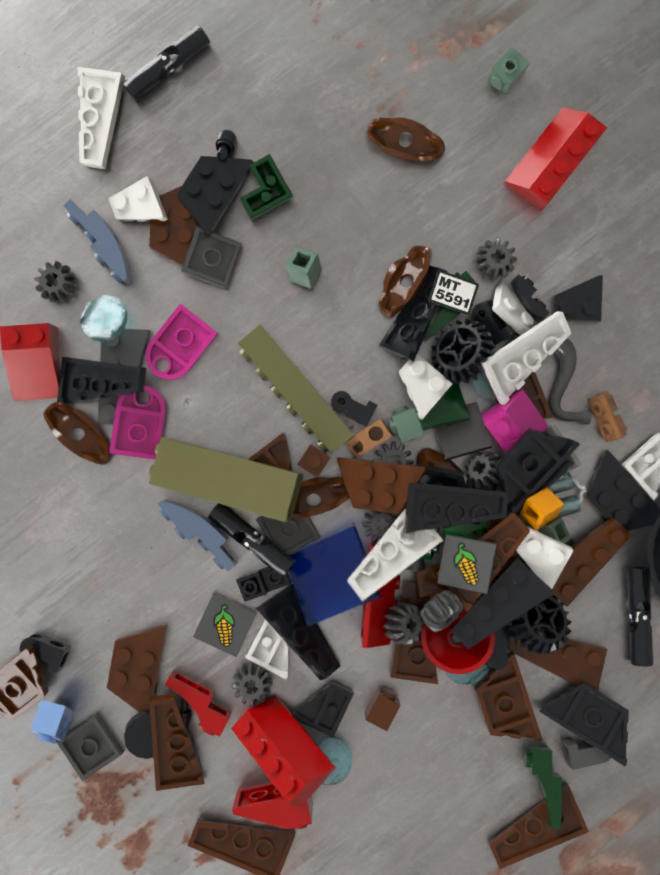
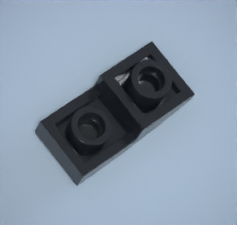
[510,274,550,323]
[236,566,292,602]

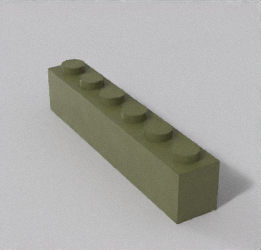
[238,325,354,454]

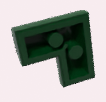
[240,154,293,221]

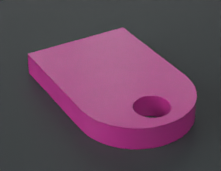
[146,304,218,380]
[109,385,165,460]

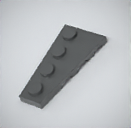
[98,328,151,424]

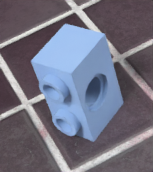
[30,700,74,744]

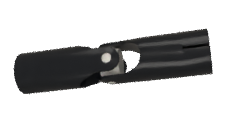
[122,24,210,101]
[208,503,296,578]
[627,566,653,667]

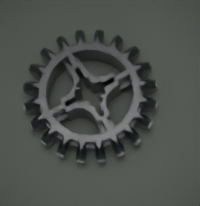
[430,319,496,385]
[509,595,572,655]

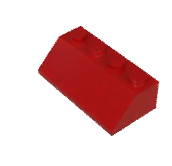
[504,108,608,211]
[360,542,400,648]
[231,695,336,806]

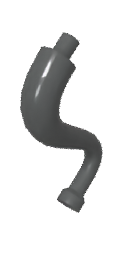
[550,338,591,425]

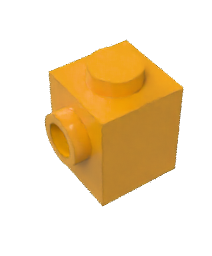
[520,487,564,531]

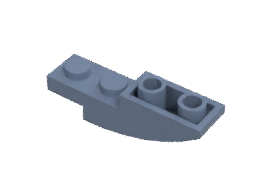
[63,199,132,286]
[158,500,238,572]

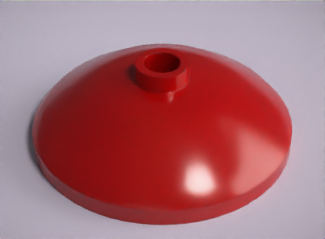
[421,604,495,674]

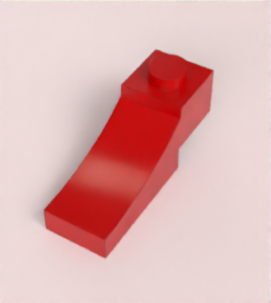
[165,670,232,737]

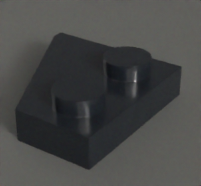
[551,275,603,322]
[292,681,354,737]

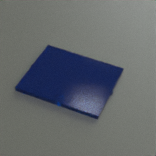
[289,526,381,627]

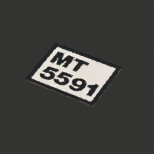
[428,269,479,315]

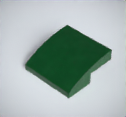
[417,381,470,431]

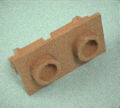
[588,391,627,442]

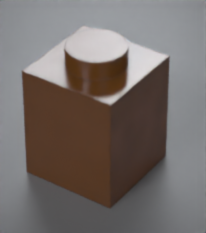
[297,444,331,478]
[365,688,401,731]

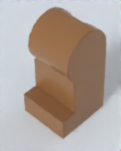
[345,418,393,459]

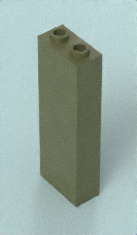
[149,437,304,522]

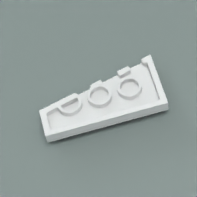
[77,67,125,169]
[480,311,571,405]
[347,508,443,601]

